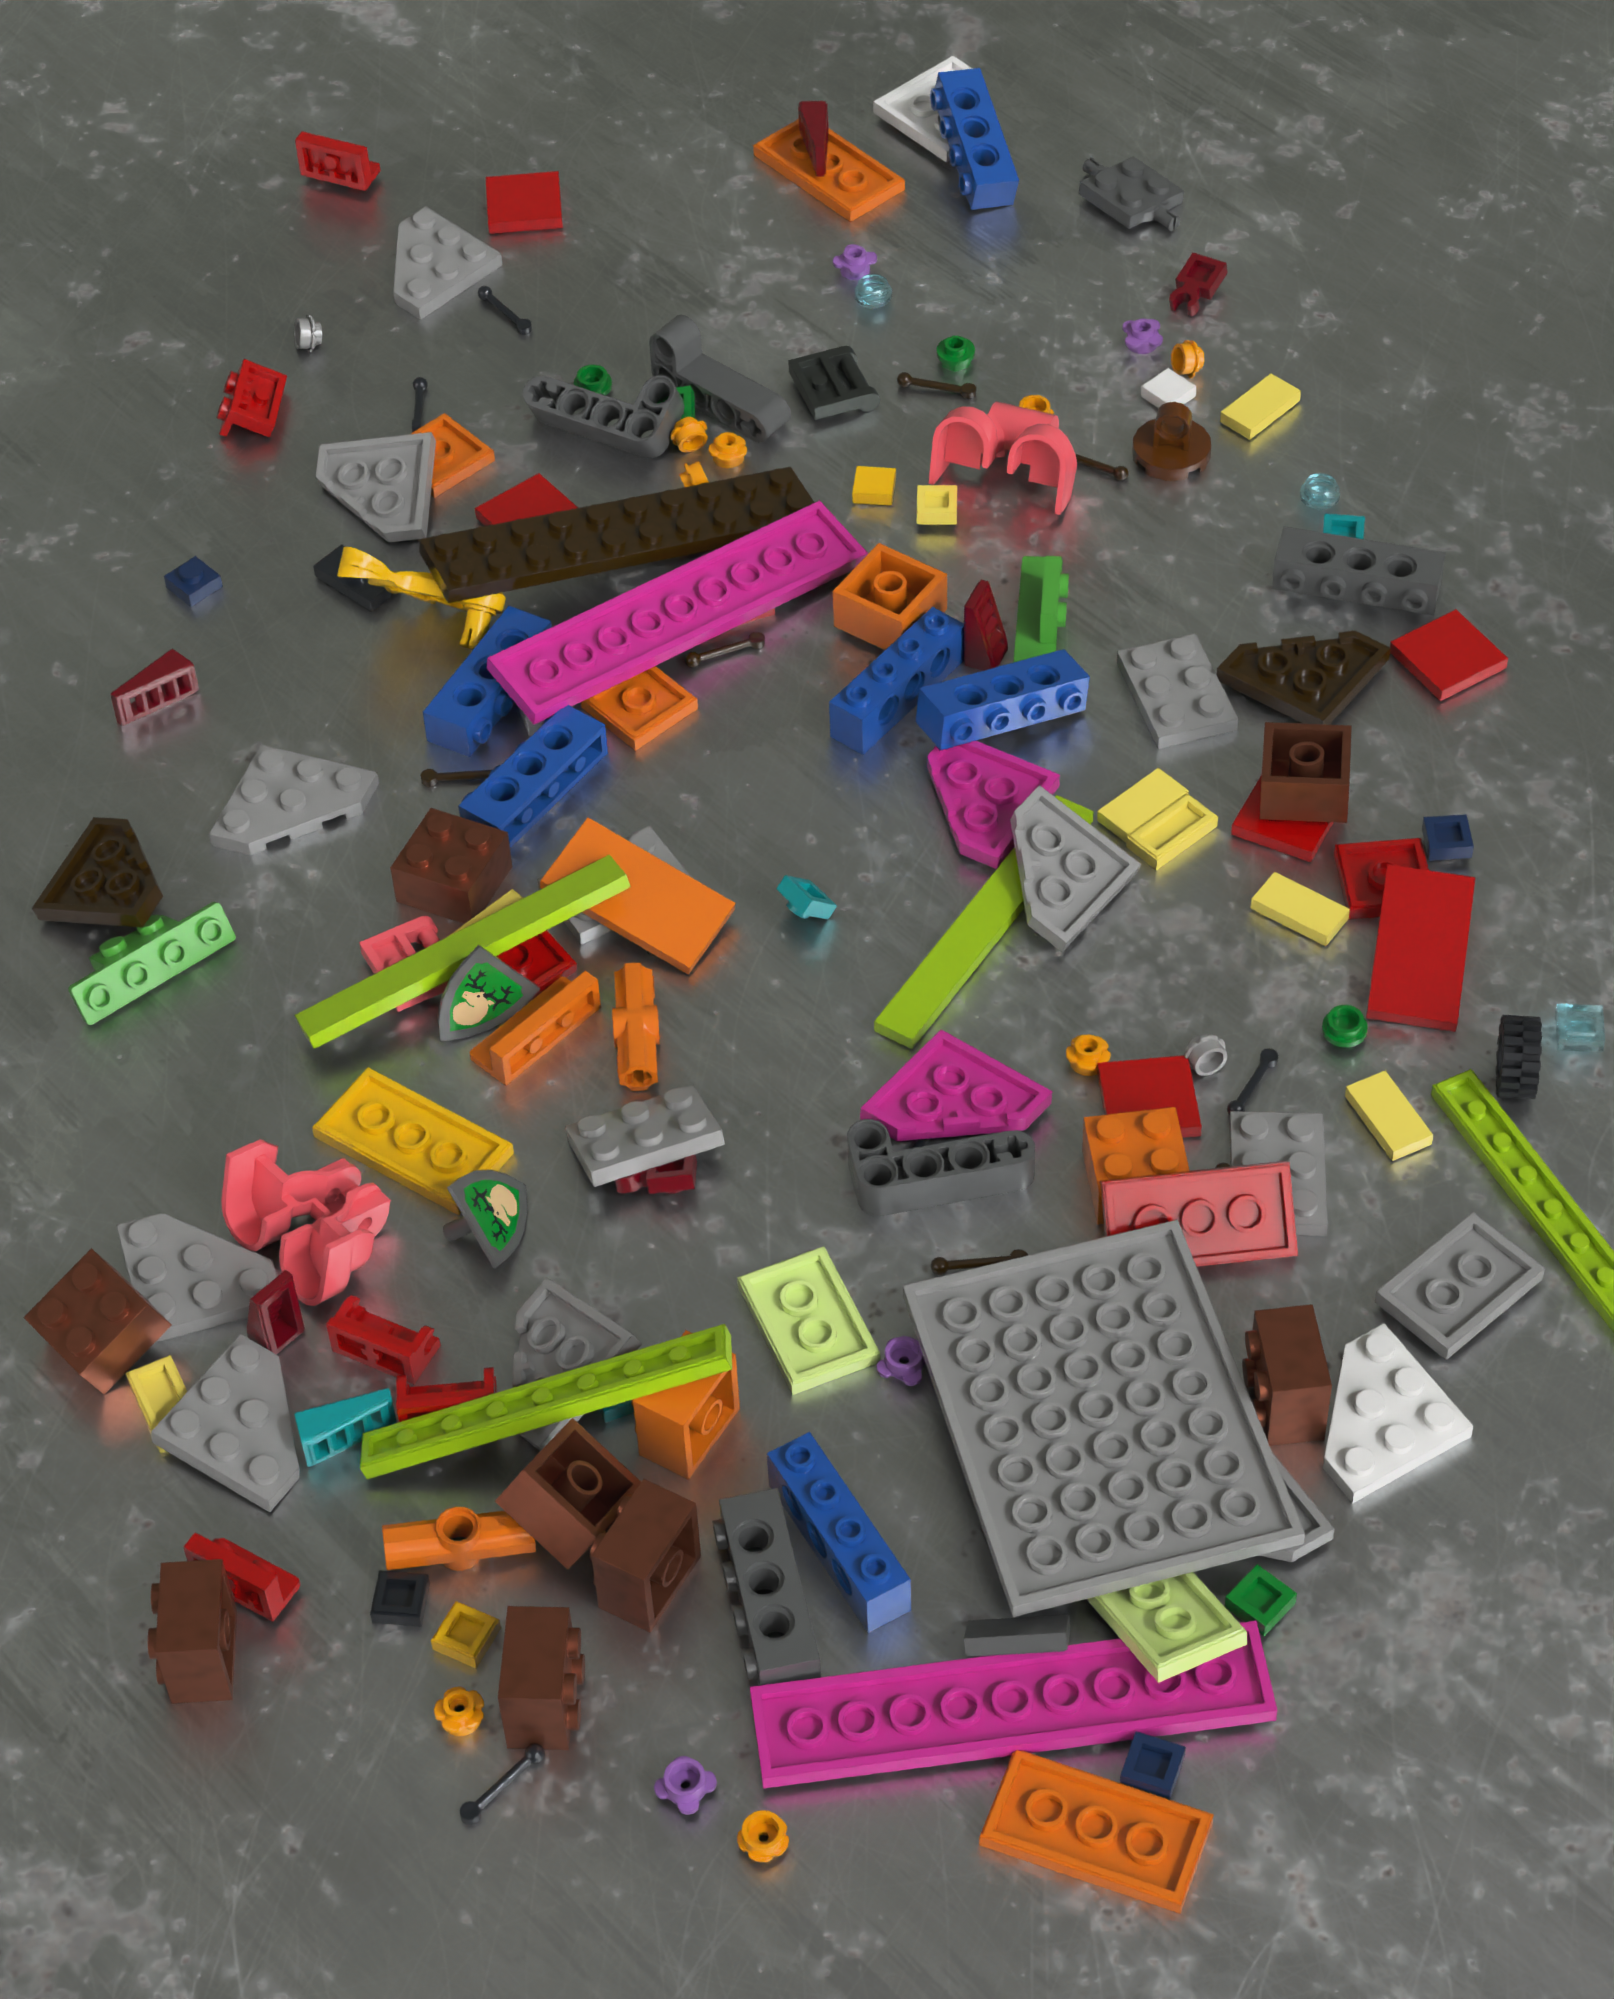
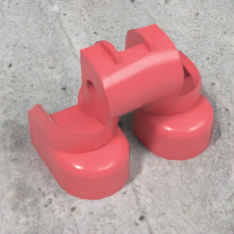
[928,401,1077,515]
[221,1139,391,1306]

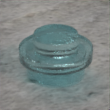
[854,274,892,309]
[1300,473,1340,510]

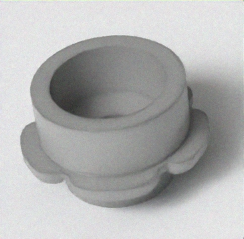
[294,315,322,353]
[1184,1034,1228,1076]

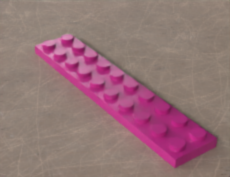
[487,500,868,725]
[750,1621,1278,1789]

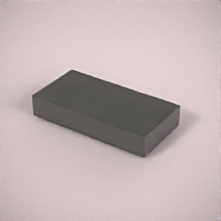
[964,1615,1071,1657]

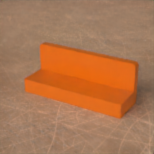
[470,970,601,1086]

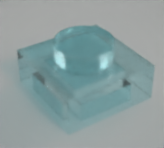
[1555,1004,1605,1052]

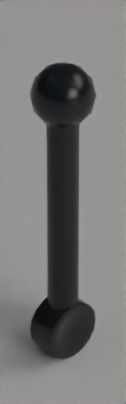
[478,286,532,335]
[412,377,428,432]
[1227,1048,1278,1115]
[459,1743,545,1825]

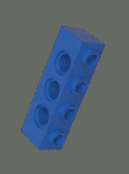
[930,68,1019,210]
[423,606,552,757]
[829,607,964,755]
[915,649,1090,750]
[458,705,608,848]
[767,1432,911,1633]

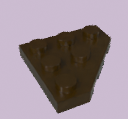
[1216,630,1391,725]
[32,817,163,927]

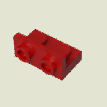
[295,131,381,191]
[216,359,287,438]
[183,1532,301,1622]

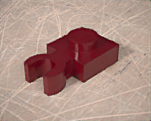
[1169,253,1228,317]
[615,1154,697,1194]

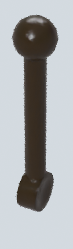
[897,372,976,399]
[1076,454,1129,481]
[685,632,765,668]
[420,765,500,787]
[930,1249,1028,1275]

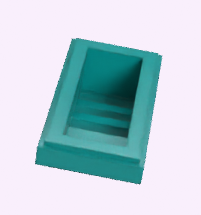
[294,1388,397,1467]

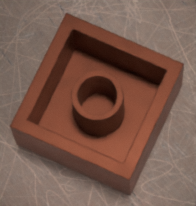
[1260,722,1352,823]
[390,808,512,924]
[23,1248,172,1395]
[1242,1304,1332,1446]
[495,1418,641,1570]
[590,1479,701,1633]
[148,1559,237,1704]
[498,1606,585,1750]

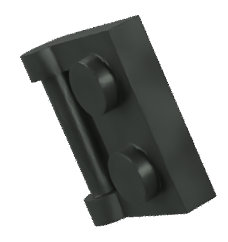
[788,346,880,420]

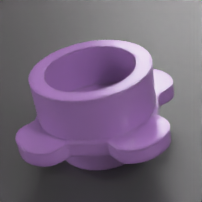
[833,244,877,280]
[1122,319,1163,354]
[877,1336,926,1386]
[654,1756,717,1815]

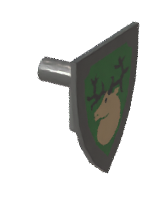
[437,945,540,1042]
[443,1170,528,1268]

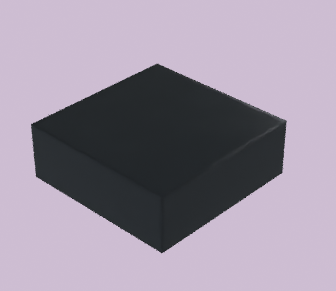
[370,1570,430,1627]

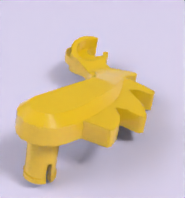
[337,547,506,650]

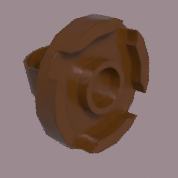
[1132,402,1211,481]

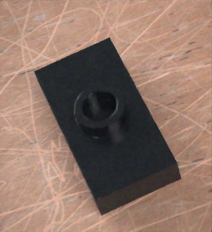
[313,544,394,612]

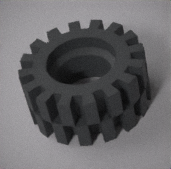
[1496,1015,1542,1099]

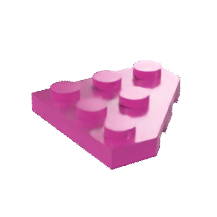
[927,741,1060,869]
[860,1030,1053,1141]

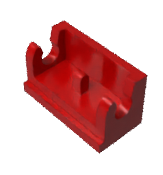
[326,1295,441,1385]
[396,1367,497,1422]

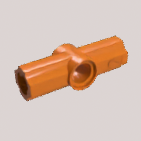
[612,963,660,1091]
[382,1506,536,1571]

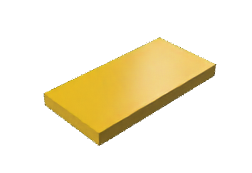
[312,1067,514,1215]

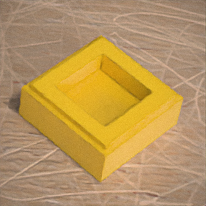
[852,466,896,505]
[431,1601,501,1668]

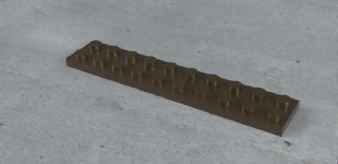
[419,467,815,603]

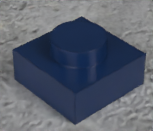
[164,556,223,607]
[1422,814,1474,861]
[1120,1731,1186,1800]

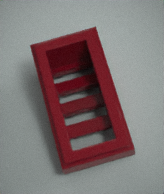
[798,101,829,177]
[964,579,1008,671]
[111,648,199,726]
[247,1270,305,1355]

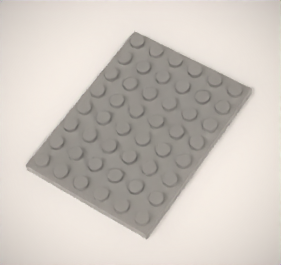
[903,1220,1305,1617]

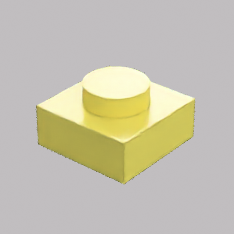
[917,485,957,525]

